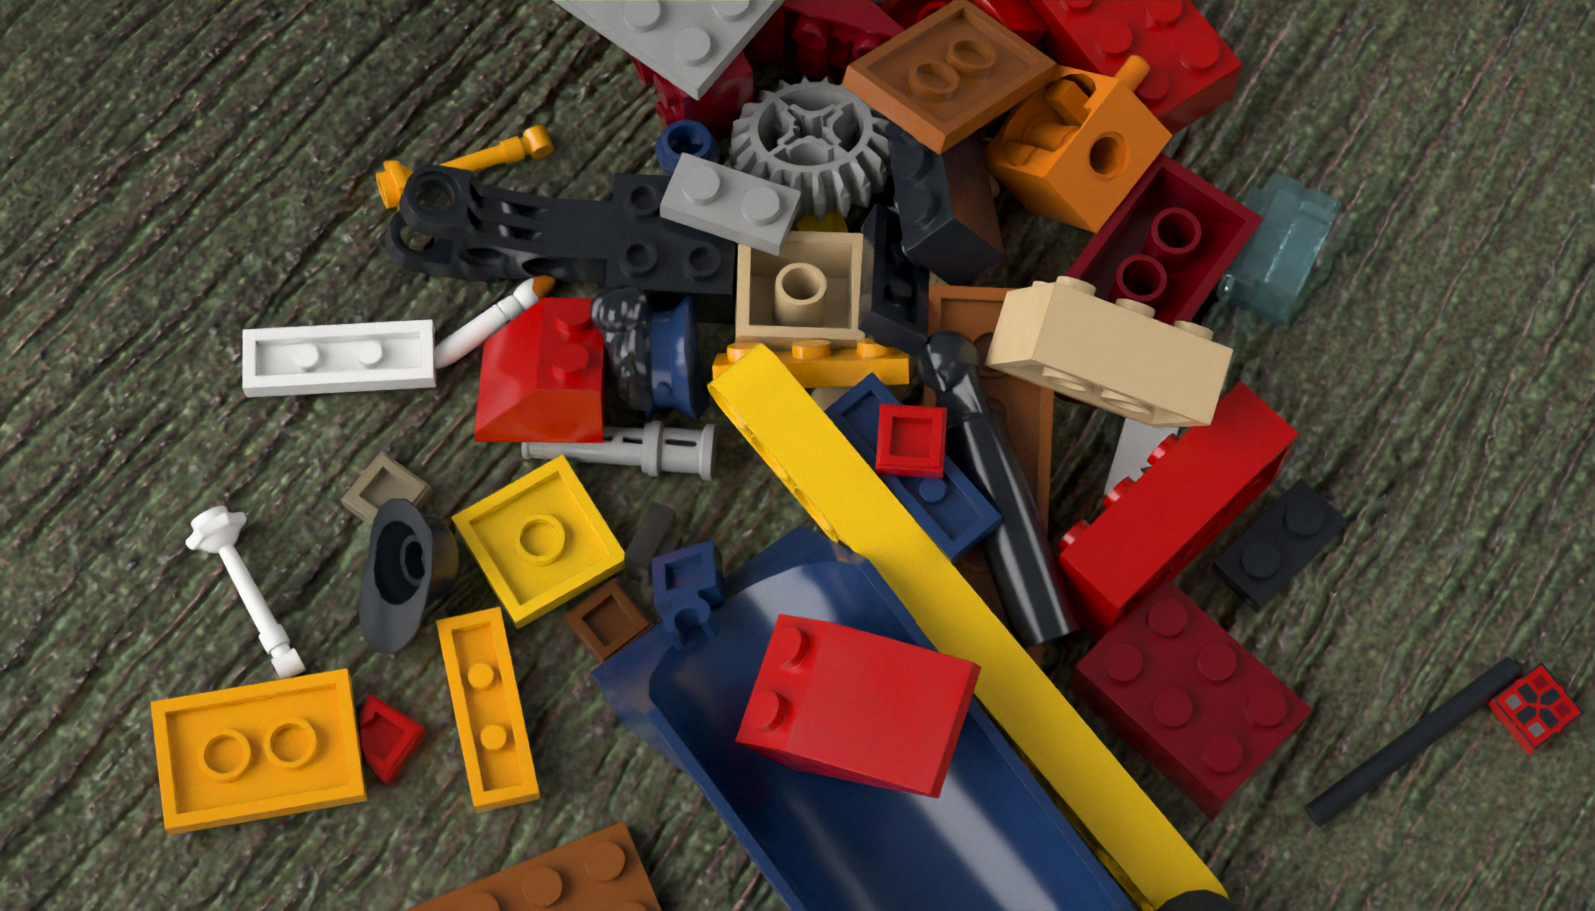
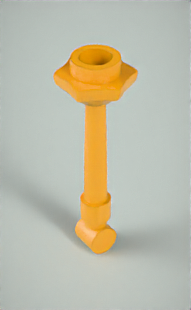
[376,125,554,210]

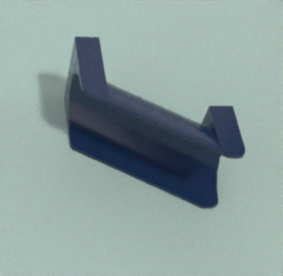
[590,525,1135,911]

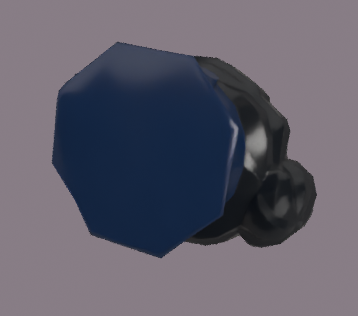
[589,284,710,421]

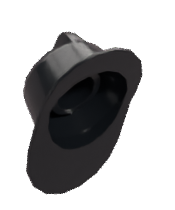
[358,498,460,654]

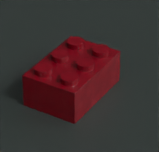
[1068,576,1313,821]

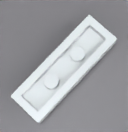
[243,319,436,397]

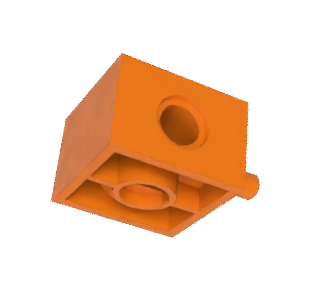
[984,55,1172,233]

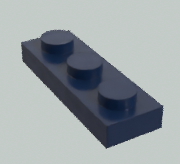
[823,372,1002,565]

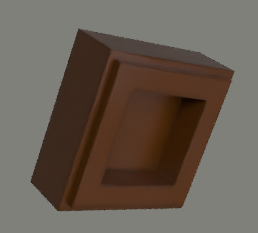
[563,578,654,666]

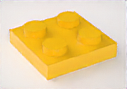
[451,454,629,630]

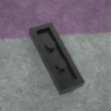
[858,203,930,357]

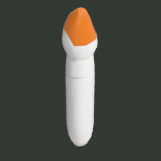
[435,275,556,369]

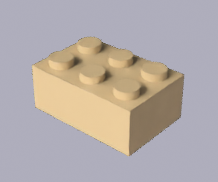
[984,276,1233,429]

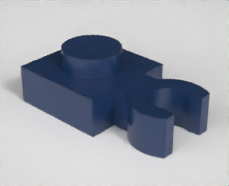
[652,539,726,650]

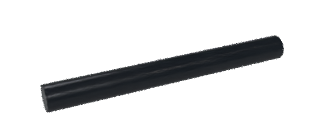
[1304,657,1522,827]

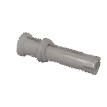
[521,420,717,481]

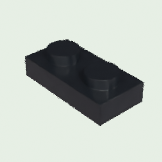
[1211,478,1348,614]

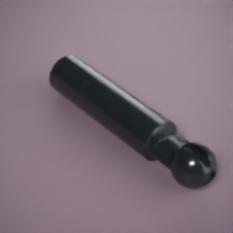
[916,329,1081,650]

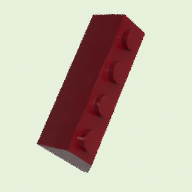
[1054,152,1263,410]

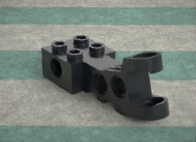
[384,165,738,324]

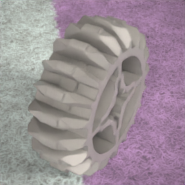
[729,74,892,224]

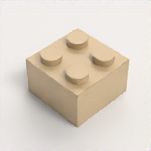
[734,231,865,351]

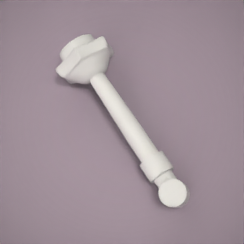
[186,505,306,679]

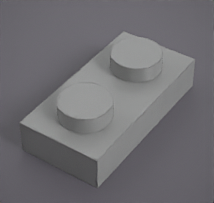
[660,152,801,256]

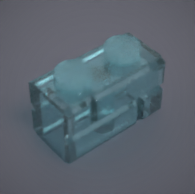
[1216,173,1341,326]

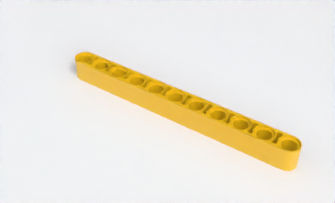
[708,343,1229,911]

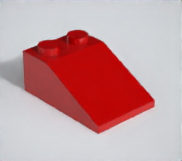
[735,614,982,799]

